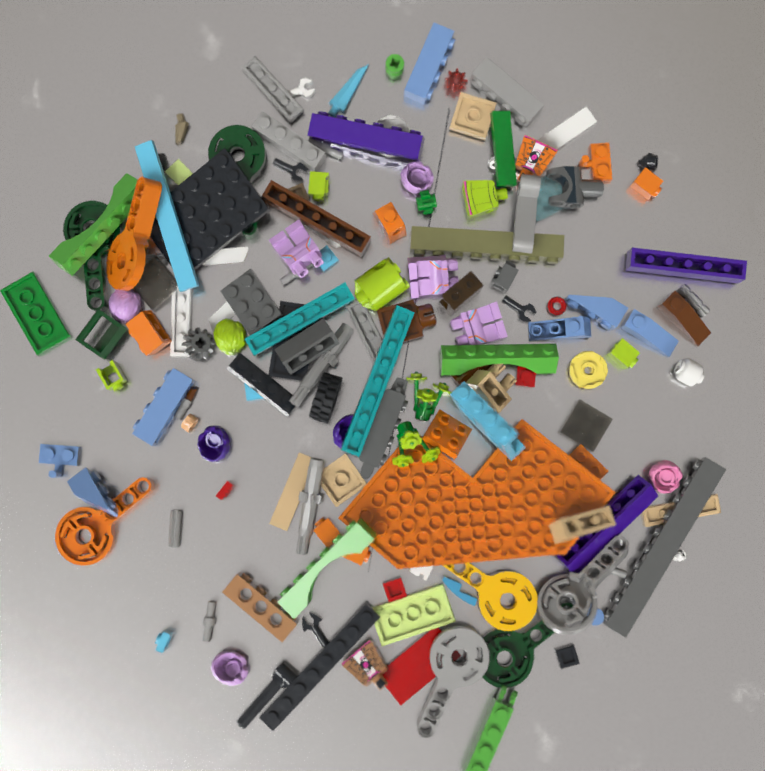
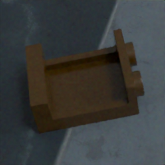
[439,271,484,317]

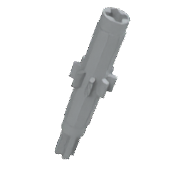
[289,323,354,407]
[296,458,324,555]

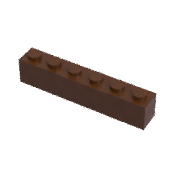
[262,180,371,257]

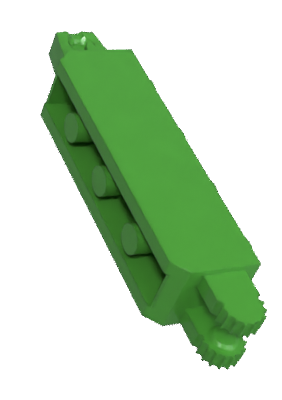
[462,685,518,771]

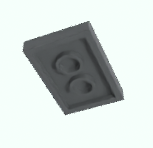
[220,268,283,335]

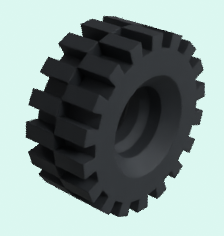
[309,372,342,424]

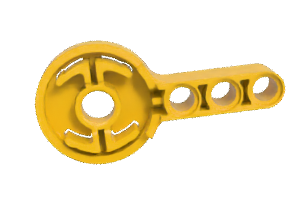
[442,563,538,631]

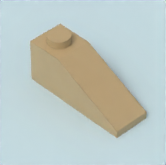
[549,506,616,544]

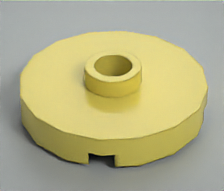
[569,351,608,389]

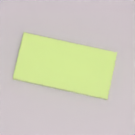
[373,584,456,646]

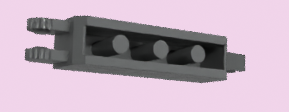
[359,377,408,479]

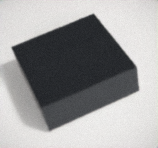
[555,644,580,669]

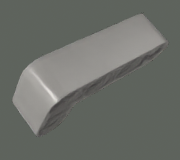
[512,174,541,254]

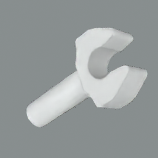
[287,78,315,99]

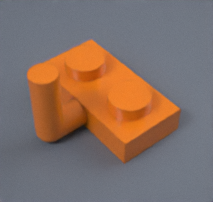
[578,143,612,182]

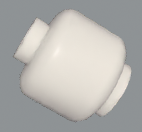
[674,358,705,386]

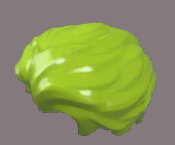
[214,318,246,355]

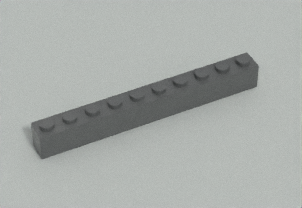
[604,457,726,638]

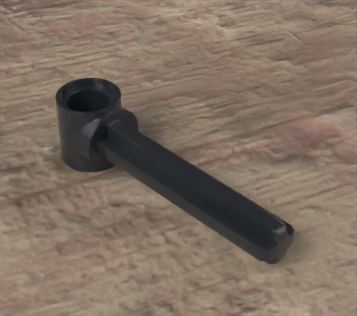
[236,662,298,729]

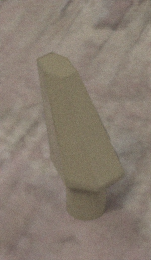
[175,113,189,145]

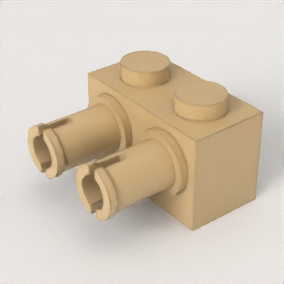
[466,364,517,413]

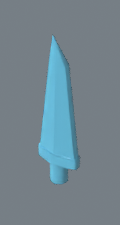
[328,64,369,117]

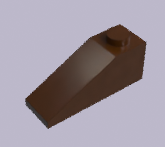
[656,291,711,347]

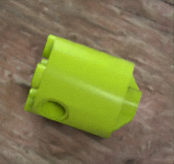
[354,257,410,312]

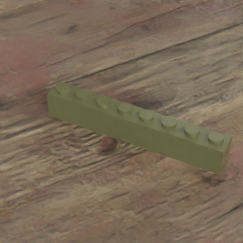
[410,226,565,264]

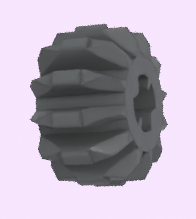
[182,327,215,360]

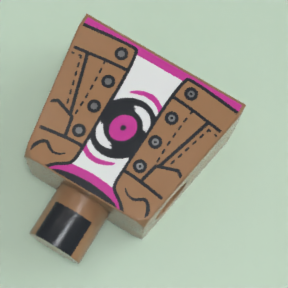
[341,640,388,691]

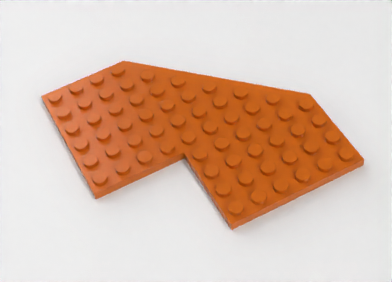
[338,419,615,569]

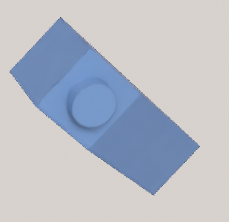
[620,309,679,357]

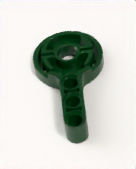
[208,125,266,239]
[63,201,122,312]
[481,600,574,688]

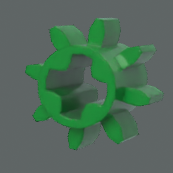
[416,190,437,215]

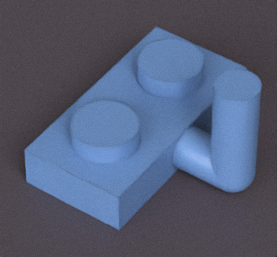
[39,444,81,478]

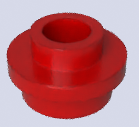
[547,296,567,316]

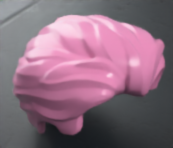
[648,460,683,494]

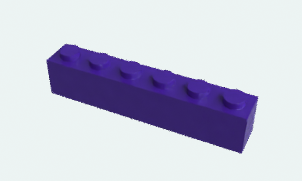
[307,111,425,161]
[625,247,747,283]
[555,475,658,573]

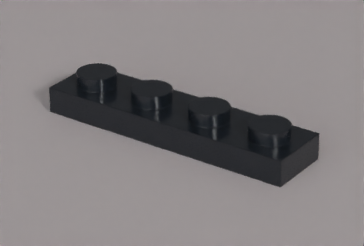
[227,352,295,416]

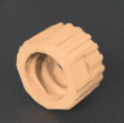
[181,414,199,433]

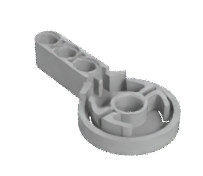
[537,536,629,635]
[417,626,489,738]

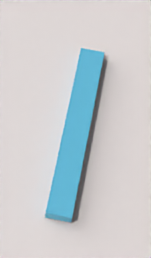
[135,140,199,292]

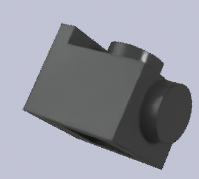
[490,261,519,293]

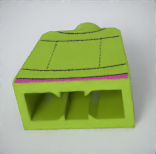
[462,180,508,220]

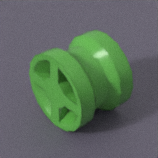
[385,54,404,78]

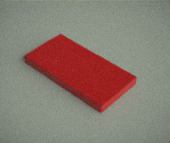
[382,628,461,706]

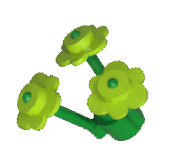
[406,371,452,421]
[392,421,441,467]

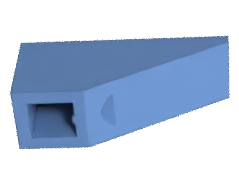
[565,294,628,330]
[528,316,591,342]
[67,467,119,517]

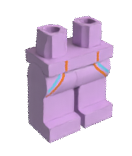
[269,219,324,278]
[407,255,459,299]
[450,301,508,345]

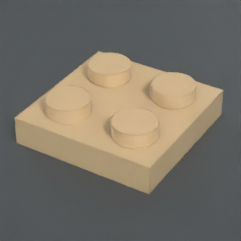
[449,92,497,140]
[321,453,367,507]

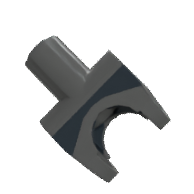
[546,166,604,209]

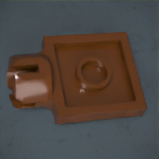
[377,300,437,342]

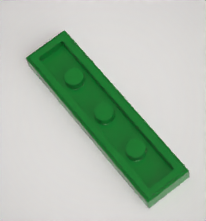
[490,111,517,187]

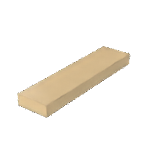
[269,452,312,531]
[642,494,721,527]

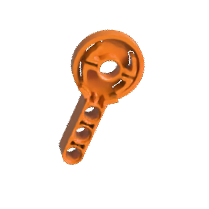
[106,177,162,291]
[55,477,155,566]

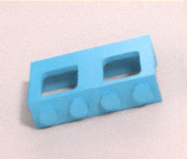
[450,381,525,461]

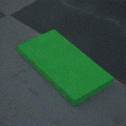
[0,271,72,356]

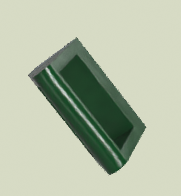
[75,308,127,360]

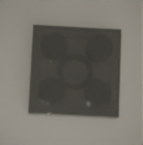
[134,256,178,310]
[559,399,613,452]

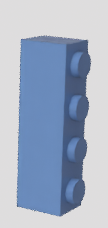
[404,23,456,105]
[132,368,196,446]

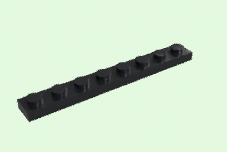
[259,603,380,731]

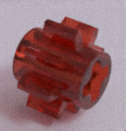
[444,68,468,94]

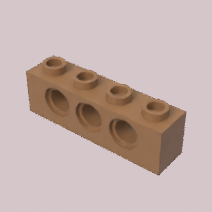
[222,572,298,642]

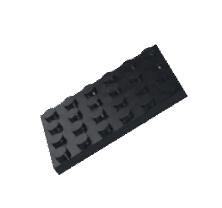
[150,148,271,270]

